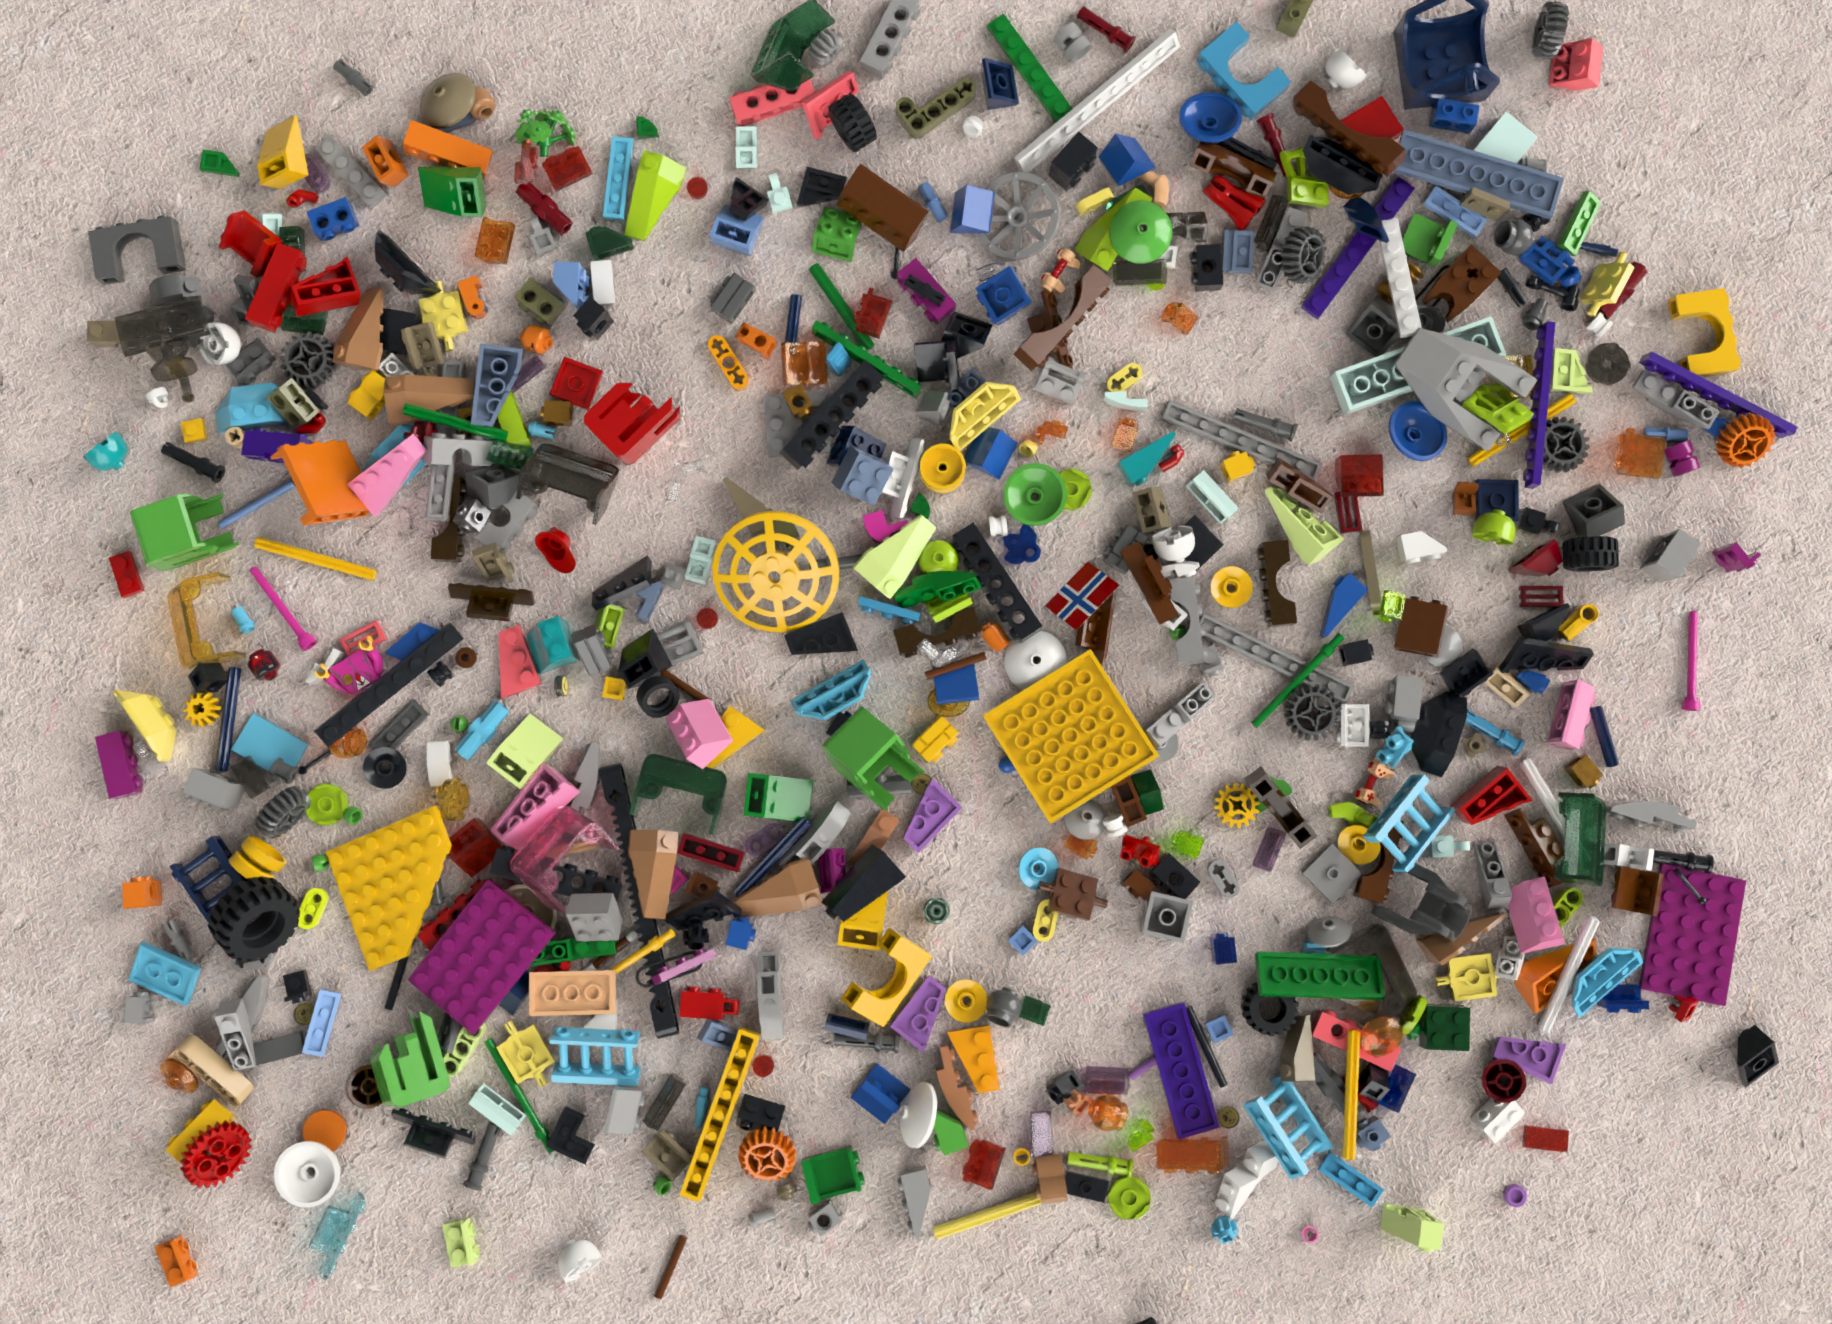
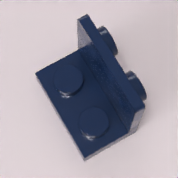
[826,425,886,467]

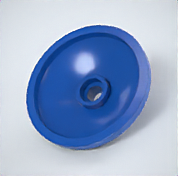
[1179,92,1242,143]
[1388,401,1447,461]

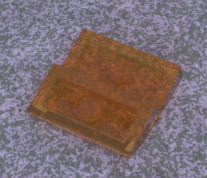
[781,342,828,385]

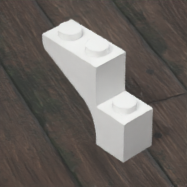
[1215,1140,1278,1218]

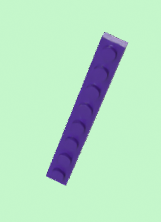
[1301,176,1415,320]
[1523,321,1556,489]
[1639,351,1798,438]

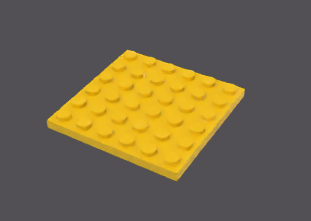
[982,649,1159,824]

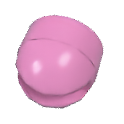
[1301,1225,1319,1244]

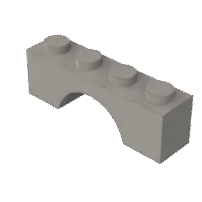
[1169,577,1207,666]

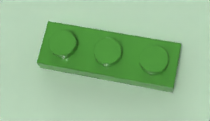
[1558,191,1601,256]

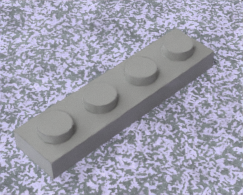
[315,134,387,209]

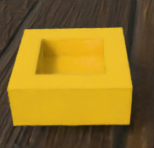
[181,418,208,444]
[602,676,627,701]

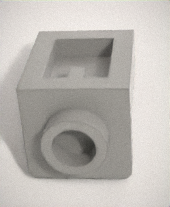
[1198,645,1225,678]

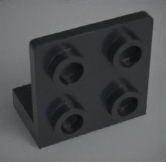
[914,340,960,390]

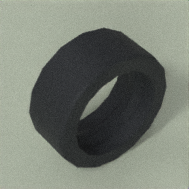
[636,676,680,718]

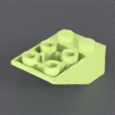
[487,713,564,789]

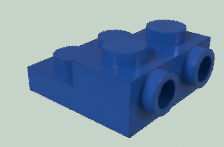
[975,266,1032,325]

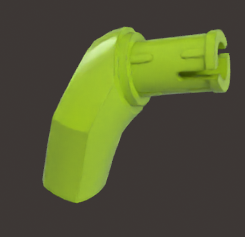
[1327,801,1378,827]

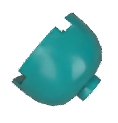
[83,431,128,471]

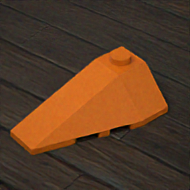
[1514,938,1597,1014]

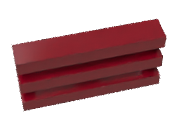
[1334,489,1363,534]
[1519,586,1564,607]

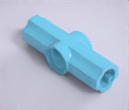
[455,700,510,761]

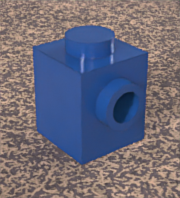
[725,916,756,950]

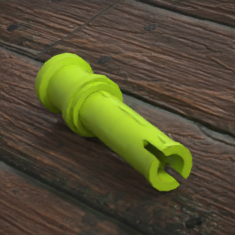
[1067,1151,1133,1178]

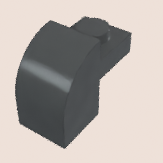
[149,274,202,306]
[230,275,258,327]

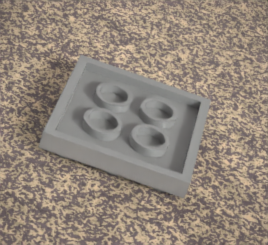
[764,390,831,458]

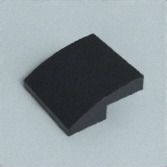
[380,308,419,355]
[1183,515,1224,571]

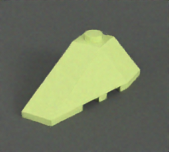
[1265,485,1344,565]
[853,515,936,599]

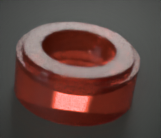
[687,177,708,199]
[697,608,718,630]
[753,1054,774,1077]

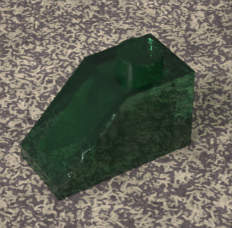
[585,226,635,261]

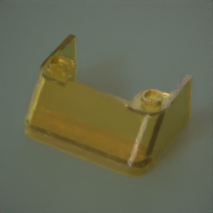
[167,572,247,669]

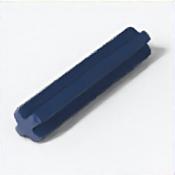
[784,294,802,356]
[1590,706,1619,767]

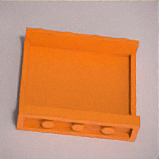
[270,440,371,526]

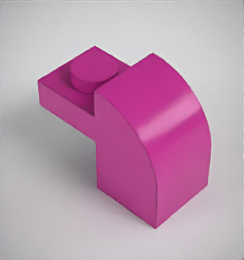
[862,510,908,544]

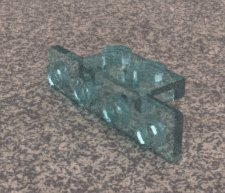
[309,1192,366,1280]

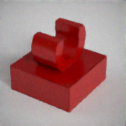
[1669,995,1699,1022]

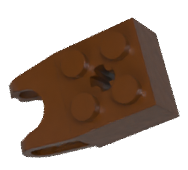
[1422,244,1502,323]

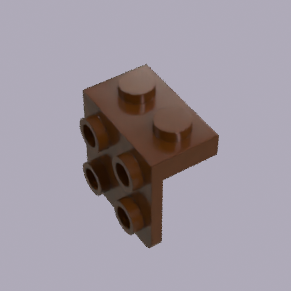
[1611,866,1664,916]

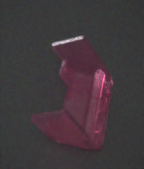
[510,806,620,912]

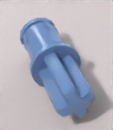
[918,182,948,223]
[1643,426,1688,443]

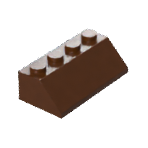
[837,164,929,252]

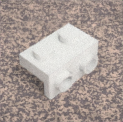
[1337,704,1370,747]
[1471,1098,1525,1143]

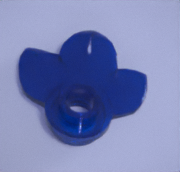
[1003,524,1041,565]

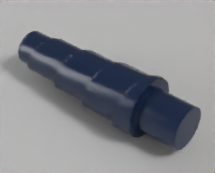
[1579,242,1618,257]

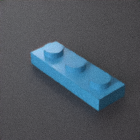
[858,596,921,625]
[1317,1151,1384,1208]

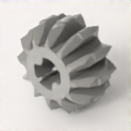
[809,29,843,66]

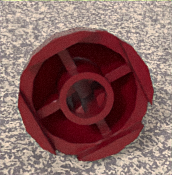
[1482,1058,1527,1103]

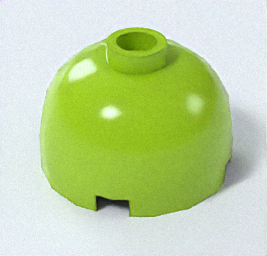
[1471,509,1516,546]
[918,540,959,574]

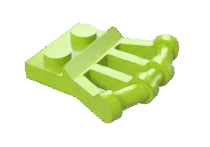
[1280,146,1329,208]
[1462,382,1534,435]

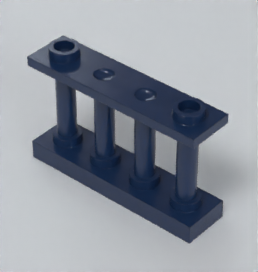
[169,836,248,928]

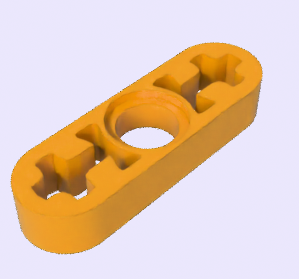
[708,335,749,391]

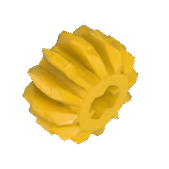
[182,693,222,727]

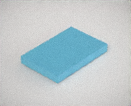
[231,713,309,780]
[128,941,202,1006]

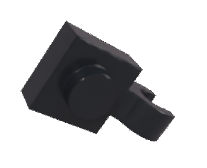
[1518,507,1560,534]

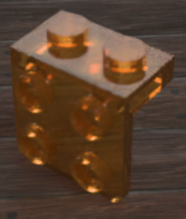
[1615,428,1666,479]

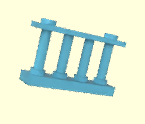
[1363,775,1455,873]
[550,1026,641,1086]
[1243,1075,1333,1179]

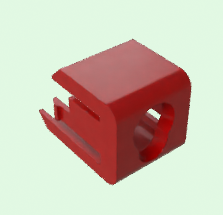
[584,383,680,465]

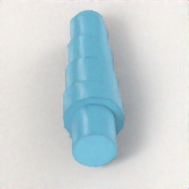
[695,1086,709,1128]

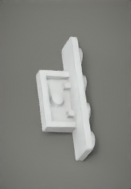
[881,438,924,519]

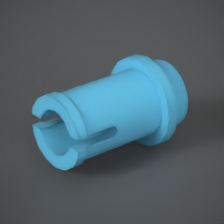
[528,421,556,440]
[230,606,255,634]

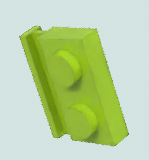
[923,593,973,623]

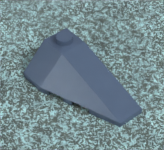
[471,343,523,427]

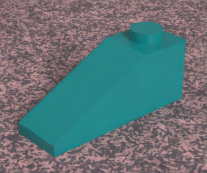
[1117,431,1176,487]

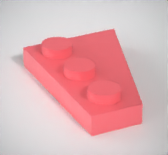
[802,71,859,140]
[499,625,542,699]

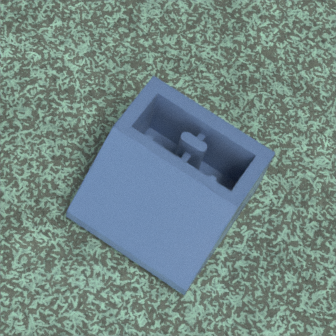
[709,204,764,257]
[553,261,591,310]

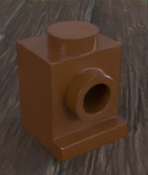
[1120,868,1155,901]
[686,871,721,897]

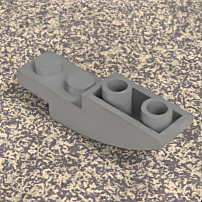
[1255,207,1309,292]
[1632,369,1720,430]
[1144,681,1216,749]
[563,741,602,826]
[778,799,852,867]
[1603,801,1697,833]
[757,951,784,1040]
[215,974,269,1057]

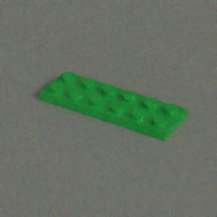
[1255,952,1385,1000]

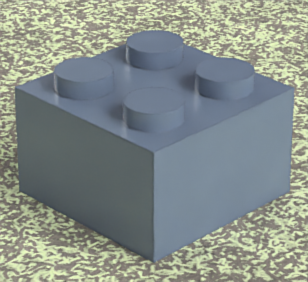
[831,445,894,506]

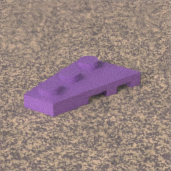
[902,777,962,853]
[890,975,946,1053]
[1490,1037,1566,1084]

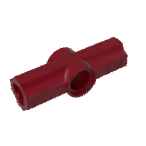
[516,180,573,236]
[1596,261,1648,320]

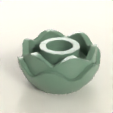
[923,897,950,924]

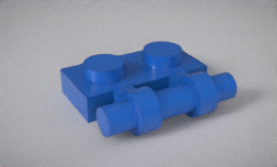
[1519,236,1575,286]

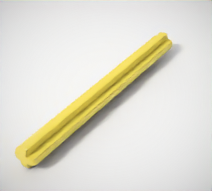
[933,1192,1041,1239]

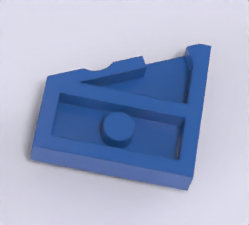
[385,622,439,660]

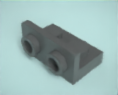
[226,339,276,385]

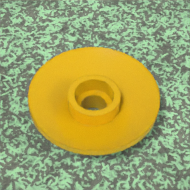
[1210,566,1253,608]
[1338,824,1381,864]
[945,979,988,1023]

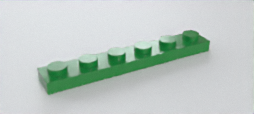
[987,13,1073,123]
[812,320,922,399]

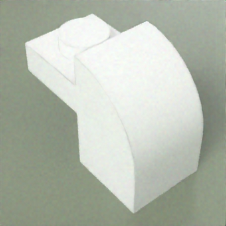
[1599,842,1654,871]

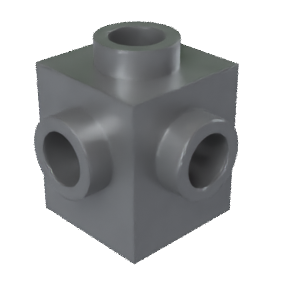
[452,499,491,534]

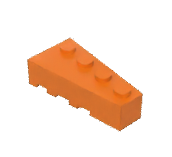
[403,120,493,178]

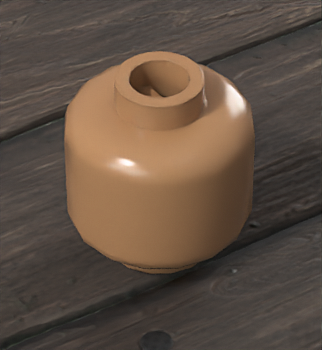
[470,87,496,119]

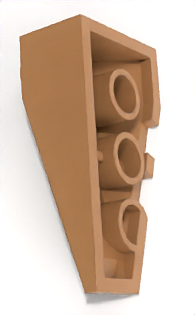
[332,288,384,370]
[384,374,475,426]
[628,830,679,919]
[734,857,823,917]
[1416,912,1506,966]

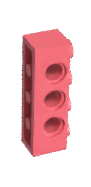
[729,72,815,127]
[1311,1009,1401,1072]

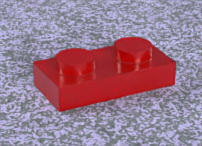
[109,551,145,598]

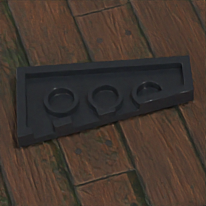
[1499,637,1594,673]

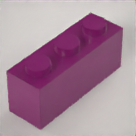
[897,258,956,325]
[95,730,143,799]

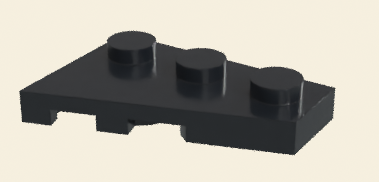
[591,555,652,611]
[784,612,858,655]
[665,889,742,930]

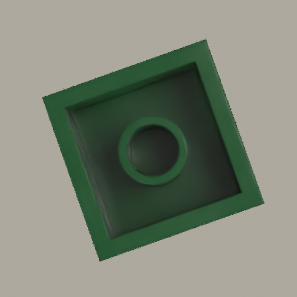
[1420,1004,1470,1051]

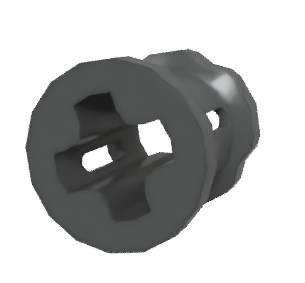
[269,757,299,784]

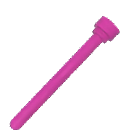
[250,566,317,651]
[1682,610,1700,711]

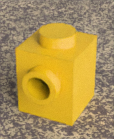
[1219,451,1255,483]

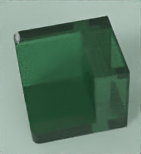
[1019,996,1051,1026]

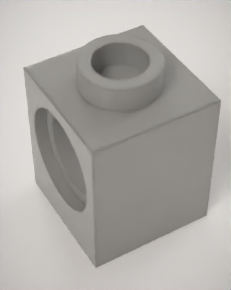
[808,1200,842,1237]

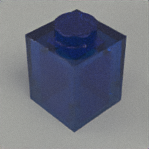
[1210,932,1237,965]

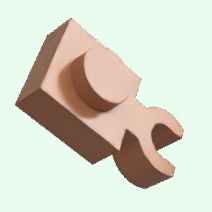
[1063,1089,1093,1117]

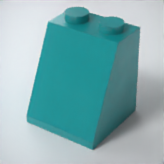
[526,616,580,674]

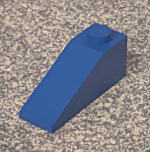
[1320,573,1368,638]

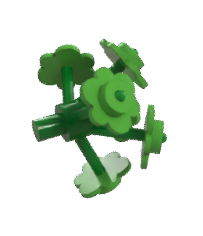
[515,109,576,157]

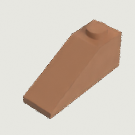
[848,810,900,865]

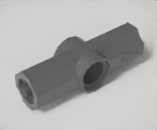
[847,775,912,798]
[1313,1052,1358,1115]

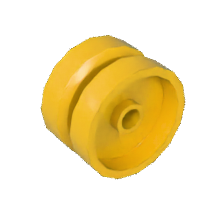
[919,444,966,494]
[229,835,287,879]

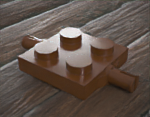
[1037,868,1108,921]

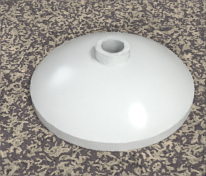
[1004,631,1067,690]
[899,1082,937,1148]
[274,1141,340,1207]

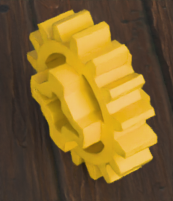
[1213,782,1260,829]

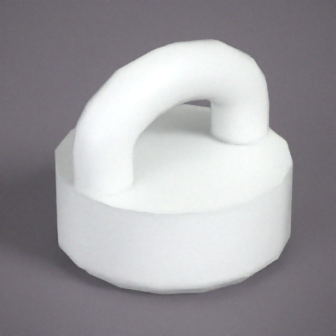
[963,116,983,138]
[146,387,169,408]

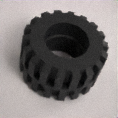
[828,93,877,152]
[1562,536,1619,572]
[1241,982,1299,1036]

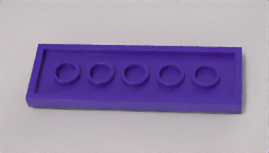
[1142,1002,1220,1139]

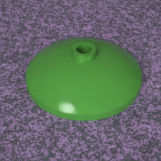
[1109,200,1172,264]
[1004,463,1067,526]

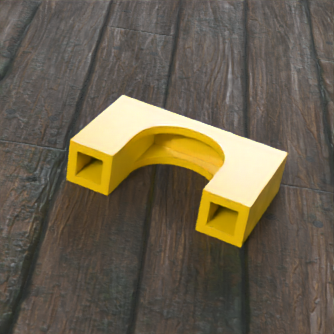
[1668,288,1741,378]
[840,927,932,1027]

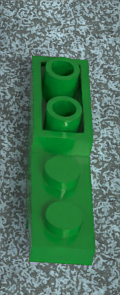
[894,571,982,608]
[530,937,617,966]

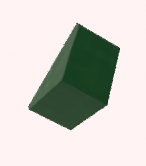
[1131,769,1164,815]

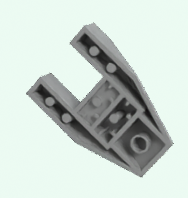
[1394,328,1537,451]

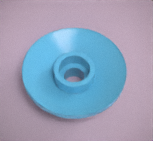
[1018,847,1059,890]

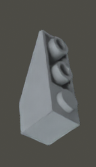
[916,392,950,426]
[1473,839,1513,910]
[214,998,256,1070]
[897,1166,931,1240]

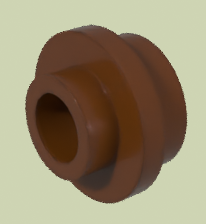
[455,647,477,668]

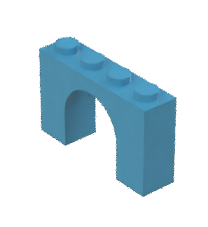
[1197,21,1291,120]

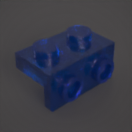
[1597,984,1649,1013]
[1378,1064,1416,1113]

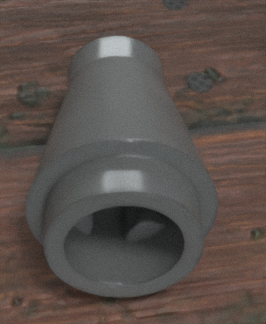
[1522,298,1548,330]

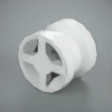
[1586,312,1613,339]
[988,515,1007,537]
[1102,813,1128,838]

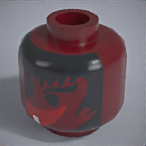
[247,649,281,681]

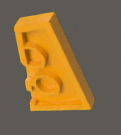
[947,1025,1000,1093]

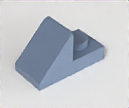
[634,581,665,623]
[697,1019,738,1052]

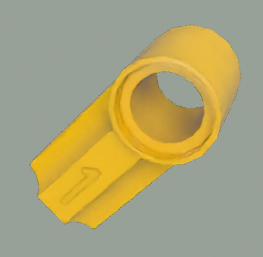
[1557,604,1599,642]

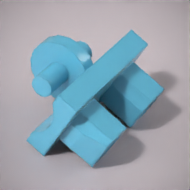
[1376,726,1414,768]

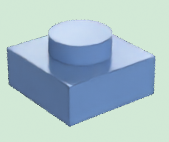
[1008,925,1037,956]
[1204,1014,1234,1044]

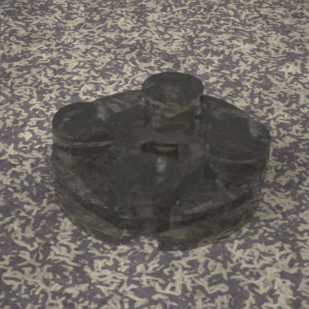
[1585,342,1631,385]

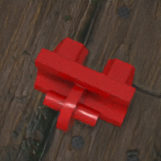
[1120,834,1161,868]

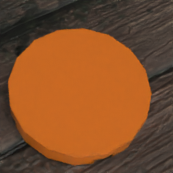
[303,1109,347,1151]

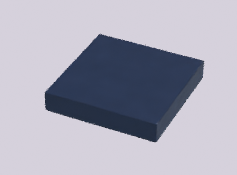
[1475,479,1519,522]

